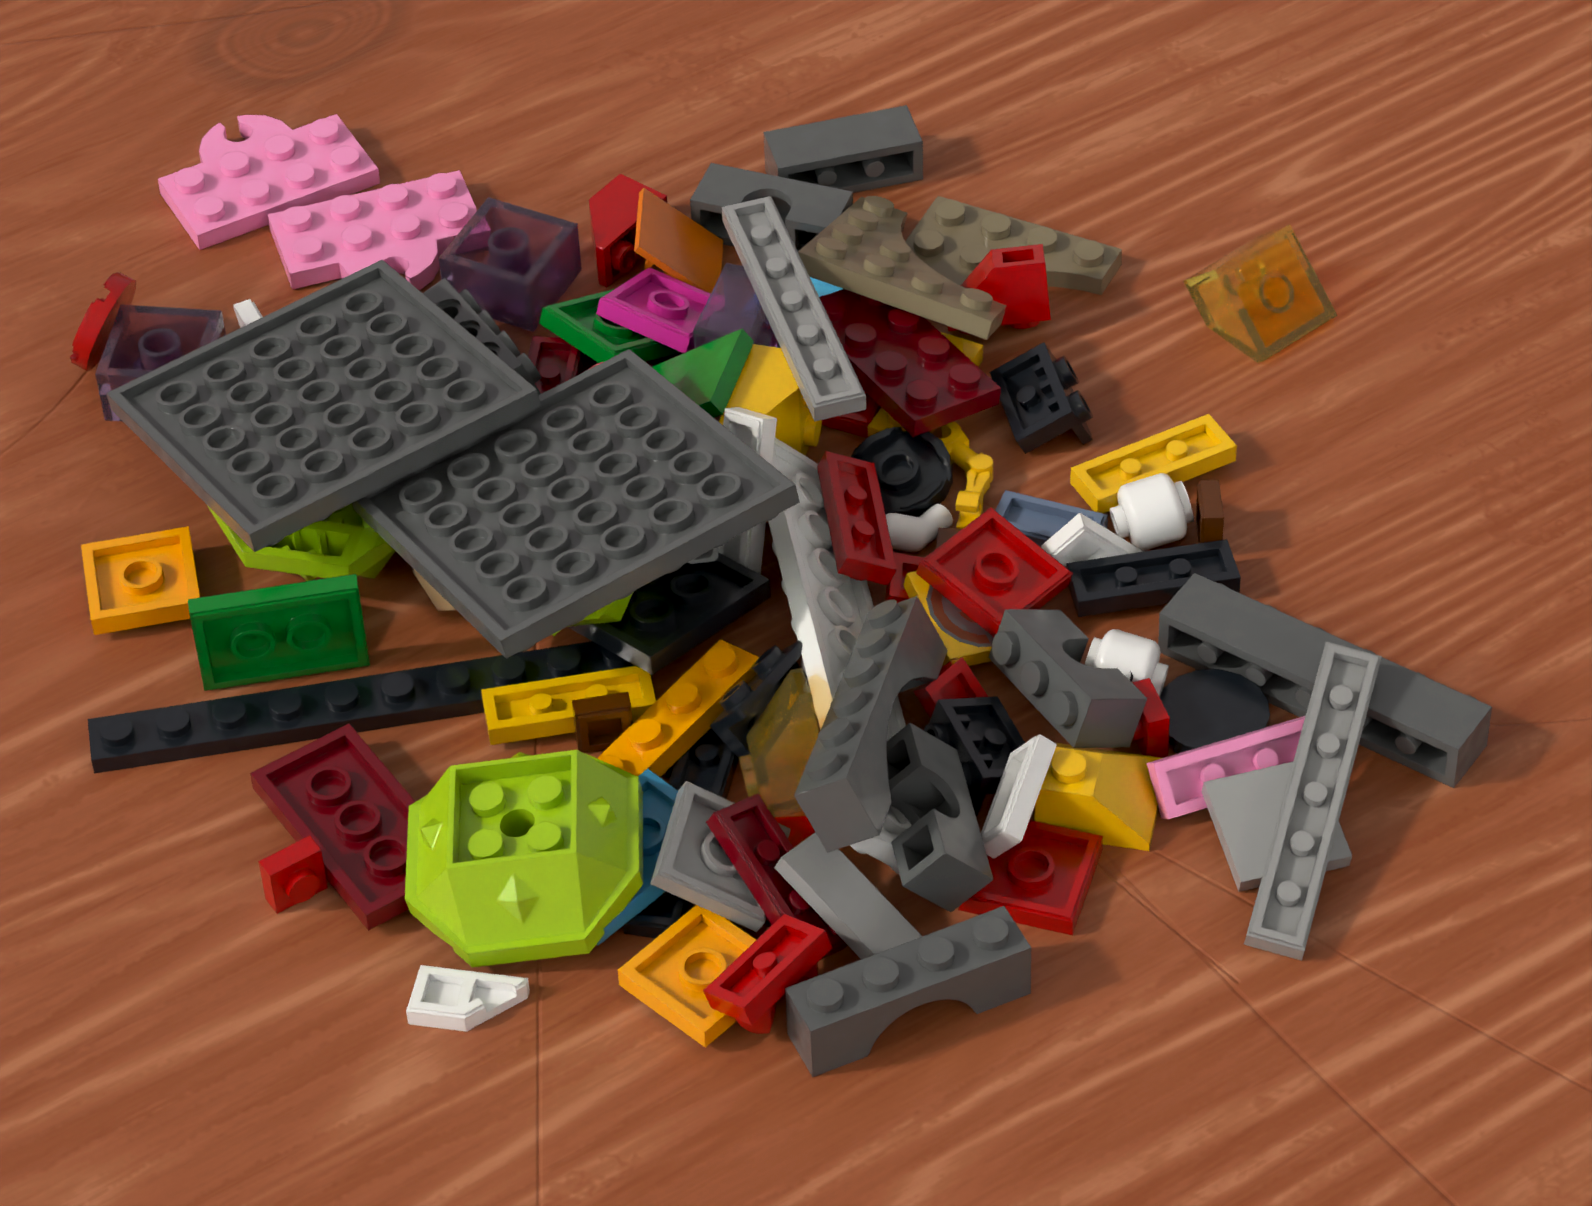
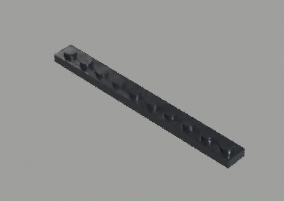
[88,641,653,774]

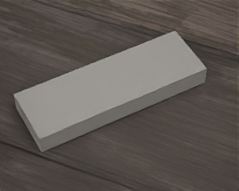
[774,832,922,959]

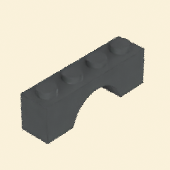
[785,906,1031,1077]

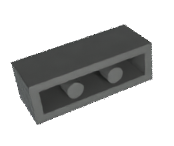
[763,105,923,193]

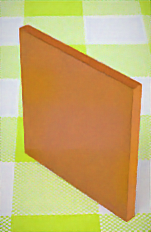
[634,188,723,298]

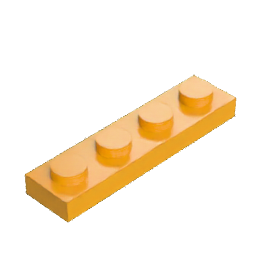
[597,639,759,777]

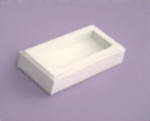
[981,734,1057,858]

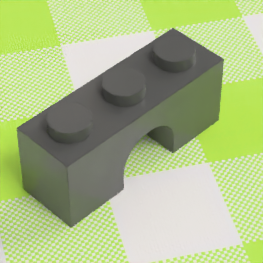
[690,163,853,251]
[988,609,1147,748]
[887,723,994,912]

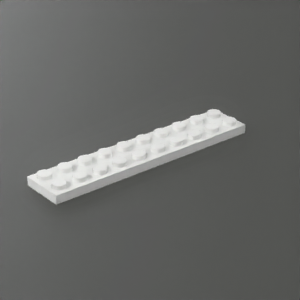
[768,437,912,875]

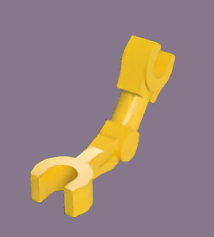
[939,422,993,528]

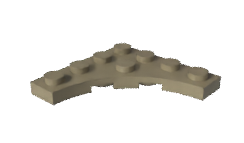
[798,196,1006,340]
[905,196,1122,319]

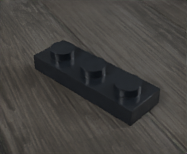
[1066,539,1241,617]

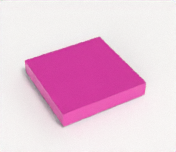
[596,268,737,353]

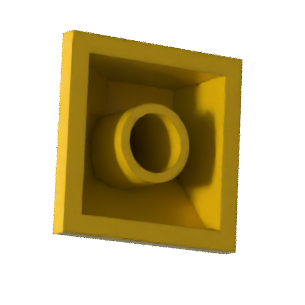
[1034,743,1162,851]

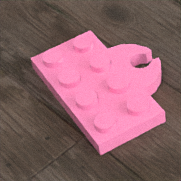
[158,114,380,250]
[267,170,487,291]

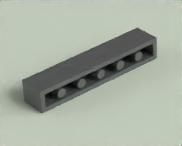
[1158,573,1492,788]

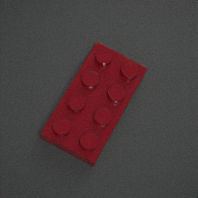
[819,289,1001,437]
[250,724,416,931]

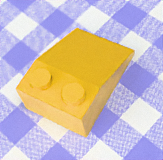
[719,344,822,456]

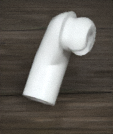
[886,504,953,553]

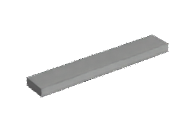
[722,196,866,422]
[1244,642,1382,961]

